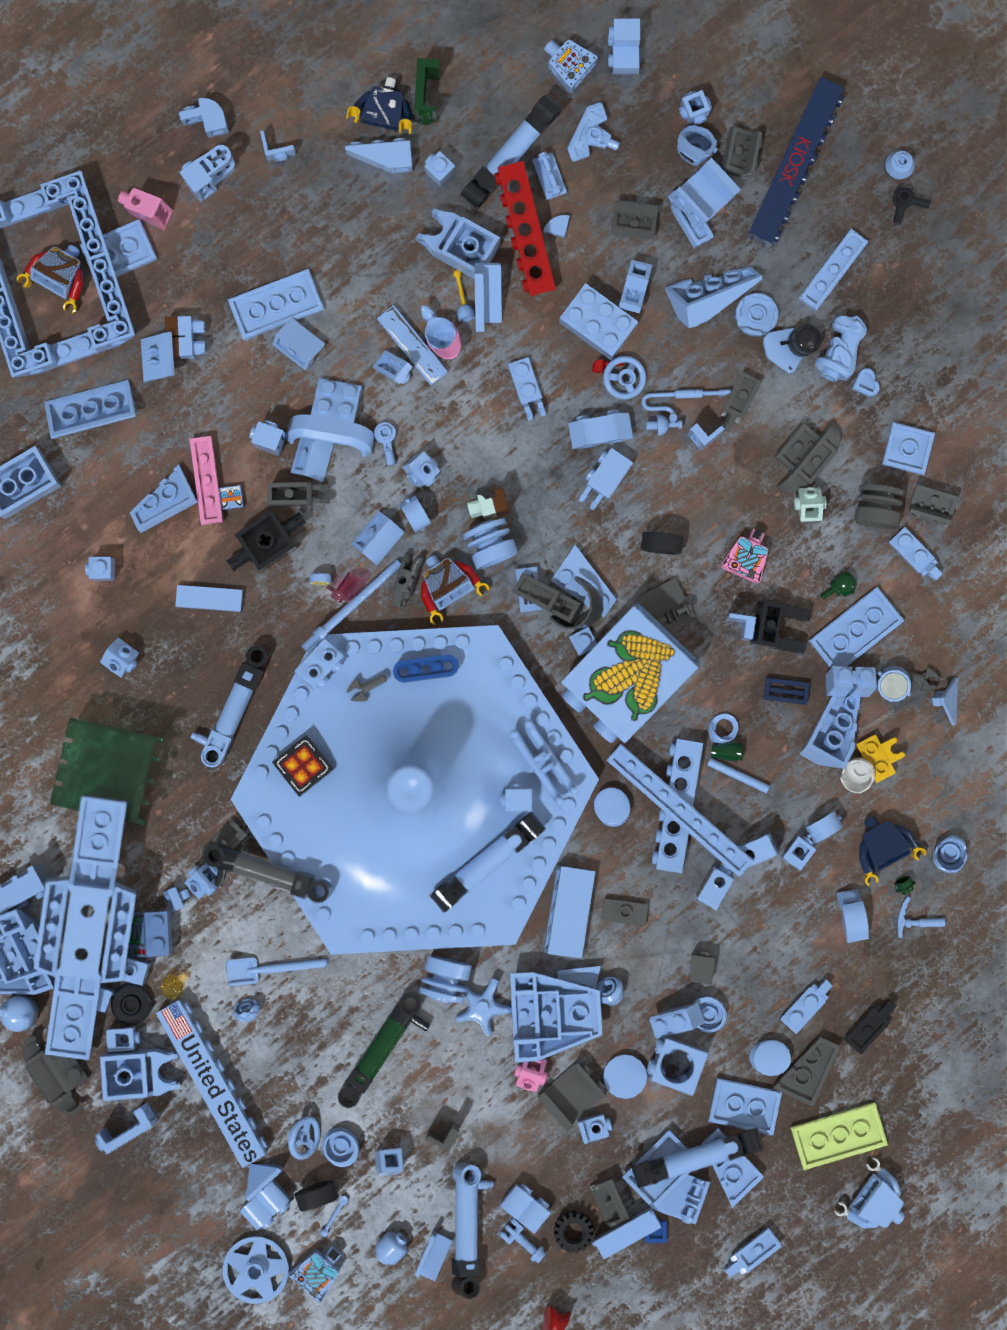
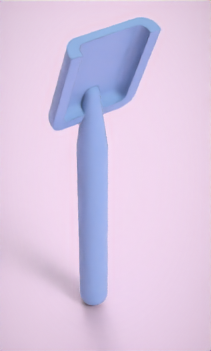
[226,957,328,986]

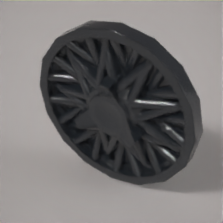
[111,984,152,1025]

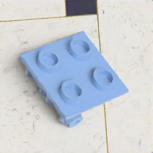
[654,1175,710,1225]

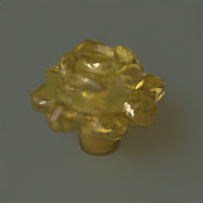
[161,974,183,1001]

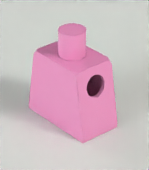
[118,188,173,230]

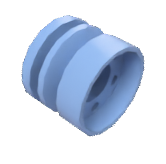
[463,518,519,570]
[419,955,472,1003]

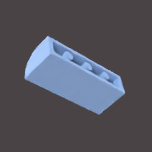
[543,865,595,959]

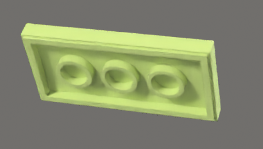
[790,1102,888,1170]

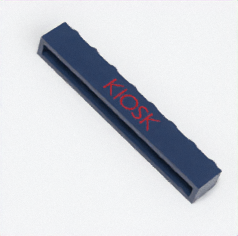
[746,77,845,248]

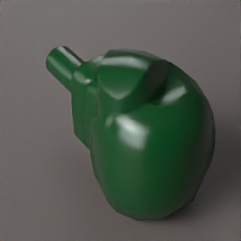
[820,571,857,600]

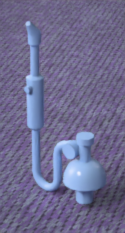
[642,389,732,436]

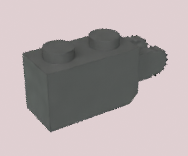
[267,482,330,508]

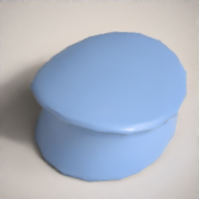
[594,788,630,827]
[693,996,727,1033]
[749,1040,791,1076]
[322,1127,359,1167]

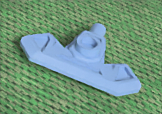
[567,102,620,162]

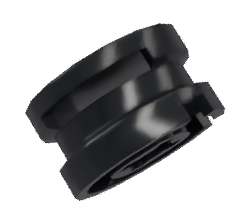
[788,324,822,357]

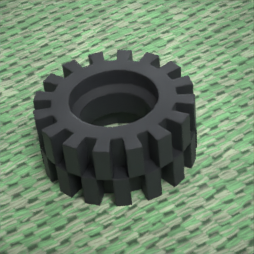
[554,1210,594,1253]

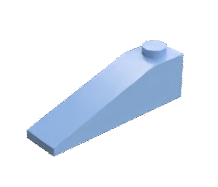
[665,266,762,328]

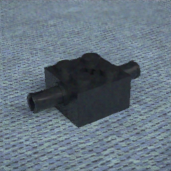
[226,510,306,573]

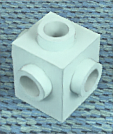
[794,487,826,522]

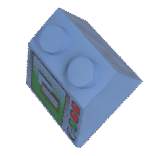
[128,910,173,957]

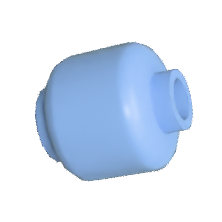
[375,1231,408,1265]

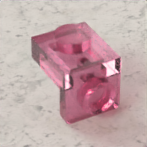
[326,572,365,603]

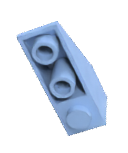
[345,138,413,173]

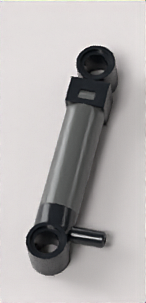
[203,843,333,903]

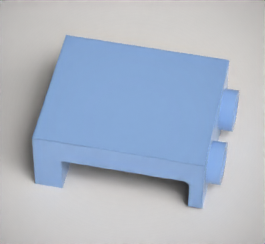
[95,1102,159,1155]

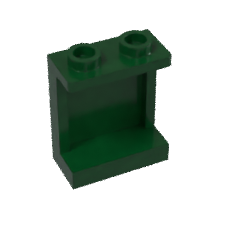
[414,58,440,125]

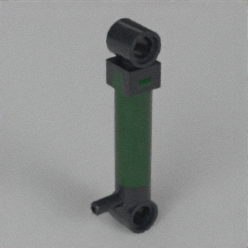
[338,992,430,1108]

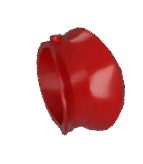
[541,1305,571,1330]

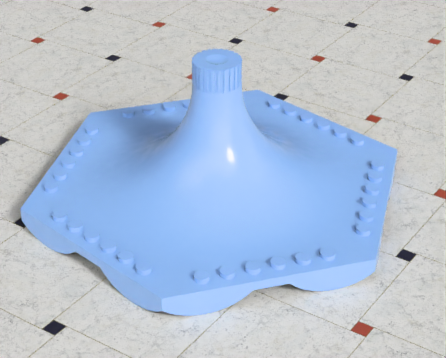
[231,625,599,955]

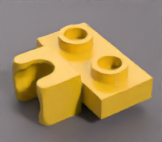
[856,734,906,783]

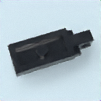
[844,999,896,1055]

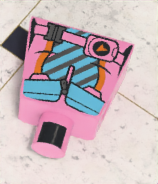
[720,529,768,584]

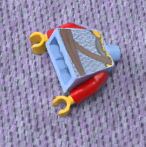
[17,245,83,314]
[421,555,489,625]

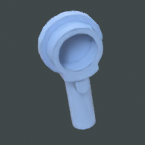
[374,422,396,466]

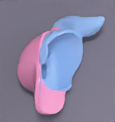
[421,305,461,359]

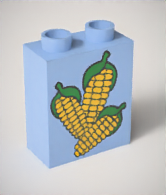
[561,603,701,743]

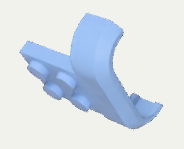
[286,378,375,457]

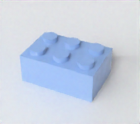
[559,283,638,361]
[0,446,62,519]

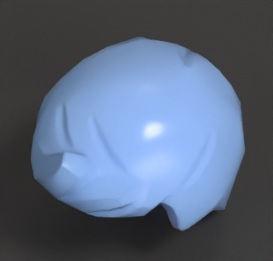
[932,835,967,874]

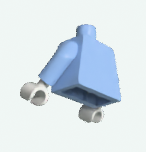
[834,1158,905,1228]

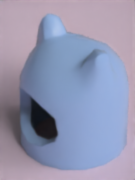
[0,995,39,1032]

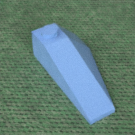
[800,685,860,769]

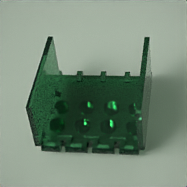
[50,718,164,825]

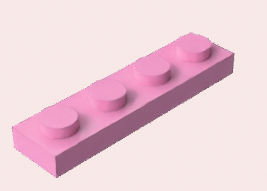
[190,436,224,526]

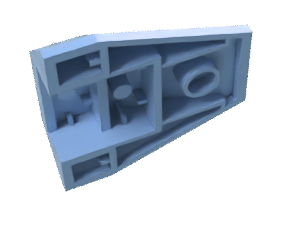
[0,909,55,994]
[510,972,602,1062]

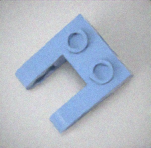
[180,145,236,203]

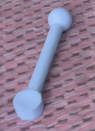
[320,1195,348,1237]

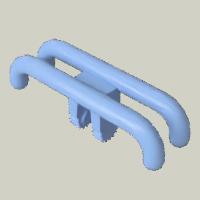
[510,720,579,805]

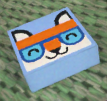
[219,485,244,510]

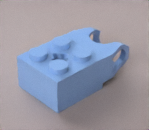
[416,209,501,279]
[100,1048,181,1101]

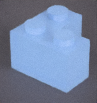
[608,19,640,74]

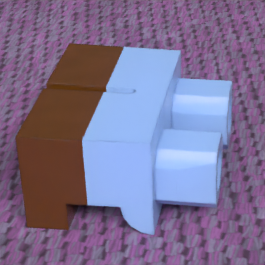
[165,316,206,361]

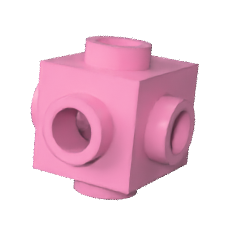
[514,1059,547,1092]

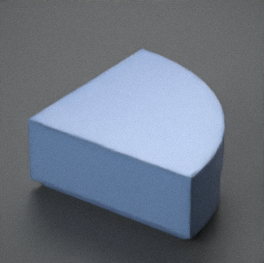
[543,215,570,238]

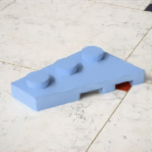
[130,464,198,533]
[550,545,617,618]

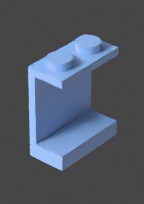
[670,158,741,229]

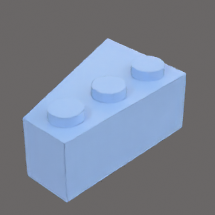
[0,864,48,915]

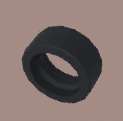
[641,532,683,555]
[294,1180,339,1211]

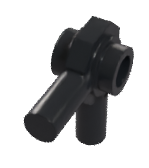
[892,186,931,225]

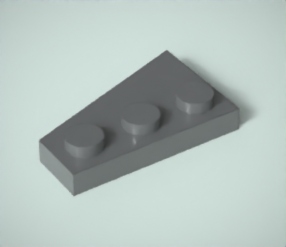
[772,1036,841,1107]

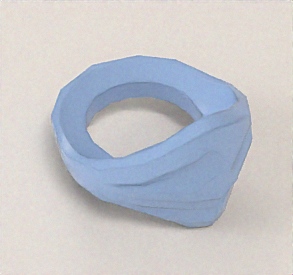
[708,714,738,744]

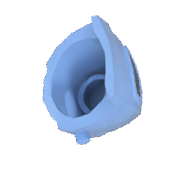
[677,125,718,166]

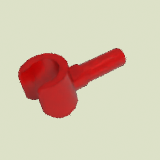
[592,359,623,373]

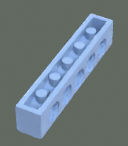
[652,739,703,873]

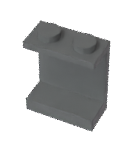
[538,1061,607,1131]

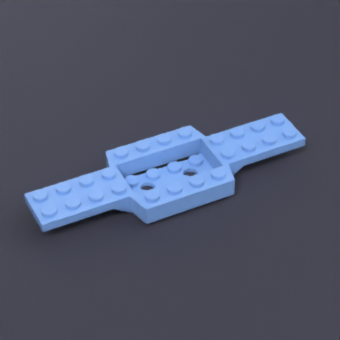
[34,795,137,1060]

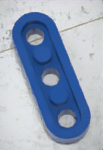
[393,654,459,683]

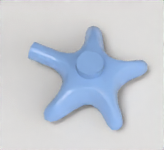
[455,978,512,1036]

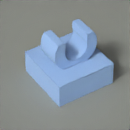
[163,887,190,912]

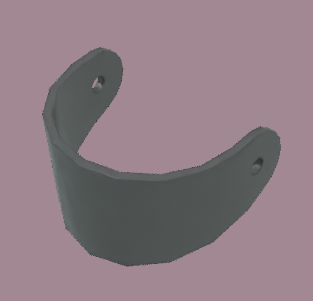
[550,576,604,629]

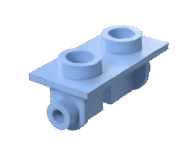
[532,152,567,200]

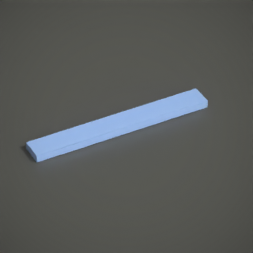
[607,744,754,877]

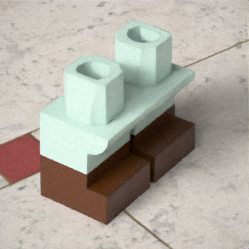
[467,488,510,520]

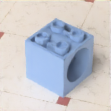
[646,1036,708,1096]

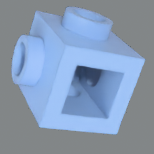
[679,90,712,125]
[402,451,440,487]
[100,638,139,678]
[185,864,218,899]

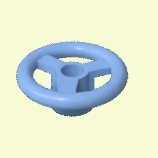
[603,356,646,400]
[288,1116,321,1160]

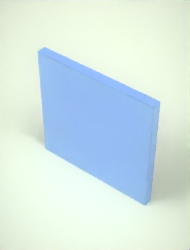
[141,332,174,382]

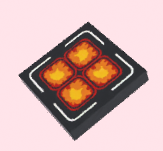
[272,735,334,797]

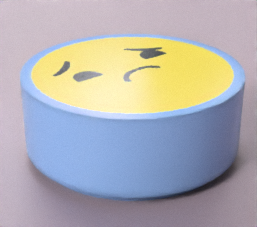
[309,573,331,586]

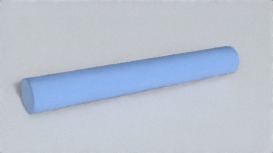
[707,758,770,793]

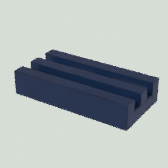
[763,678,810,705]

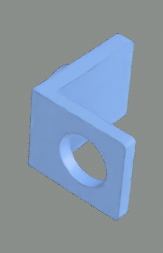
[260,130,296,162]

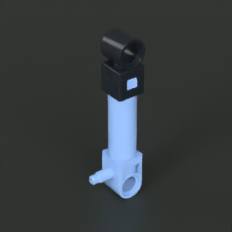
[191,645,270,767]

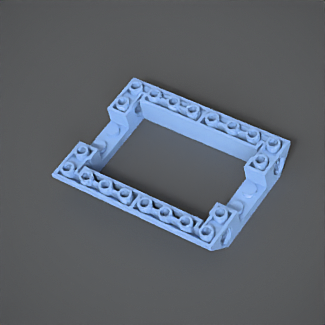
[0,170,136,378]

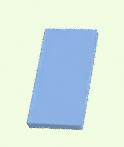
[228,269,324,341]
[809,587,904,669]

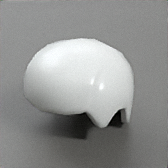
[840,758,875,793]

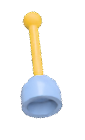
[453,270,476,322]

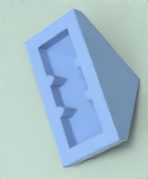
[246,1164,283,1201]

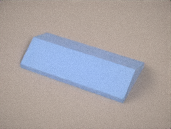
[44,380,136,439]

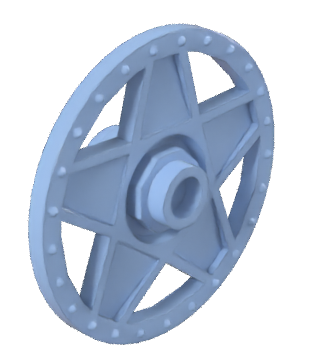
[223,1236,289,1304]

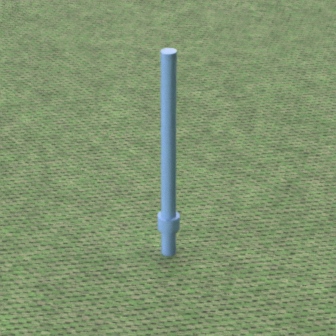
[301,560,401,652]

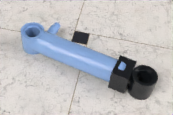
[452,1162,494,1299]

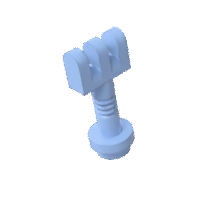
[499,1217,547,1263]

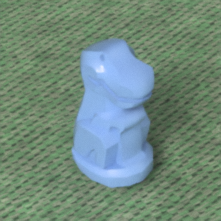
[815,315,867,382]

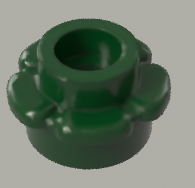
[894,876,916,895]

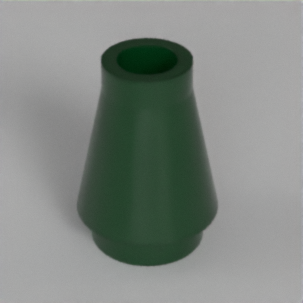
[711,741,743,762]

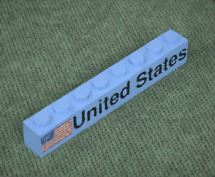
[156,998,268,1168]

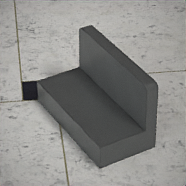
[425,1122,460,1152]

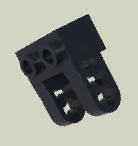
[750,601,811,654]

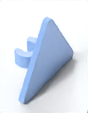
[932,678,958,725]

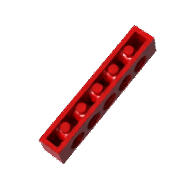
[494,161,556,296]

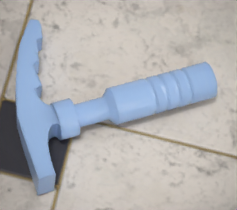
[897,897,945,938]

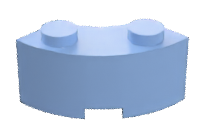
[568,410,633,449]

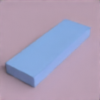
[175,585,243,612]

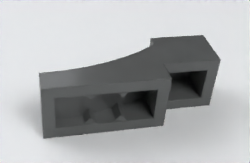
[512,573,584,626]

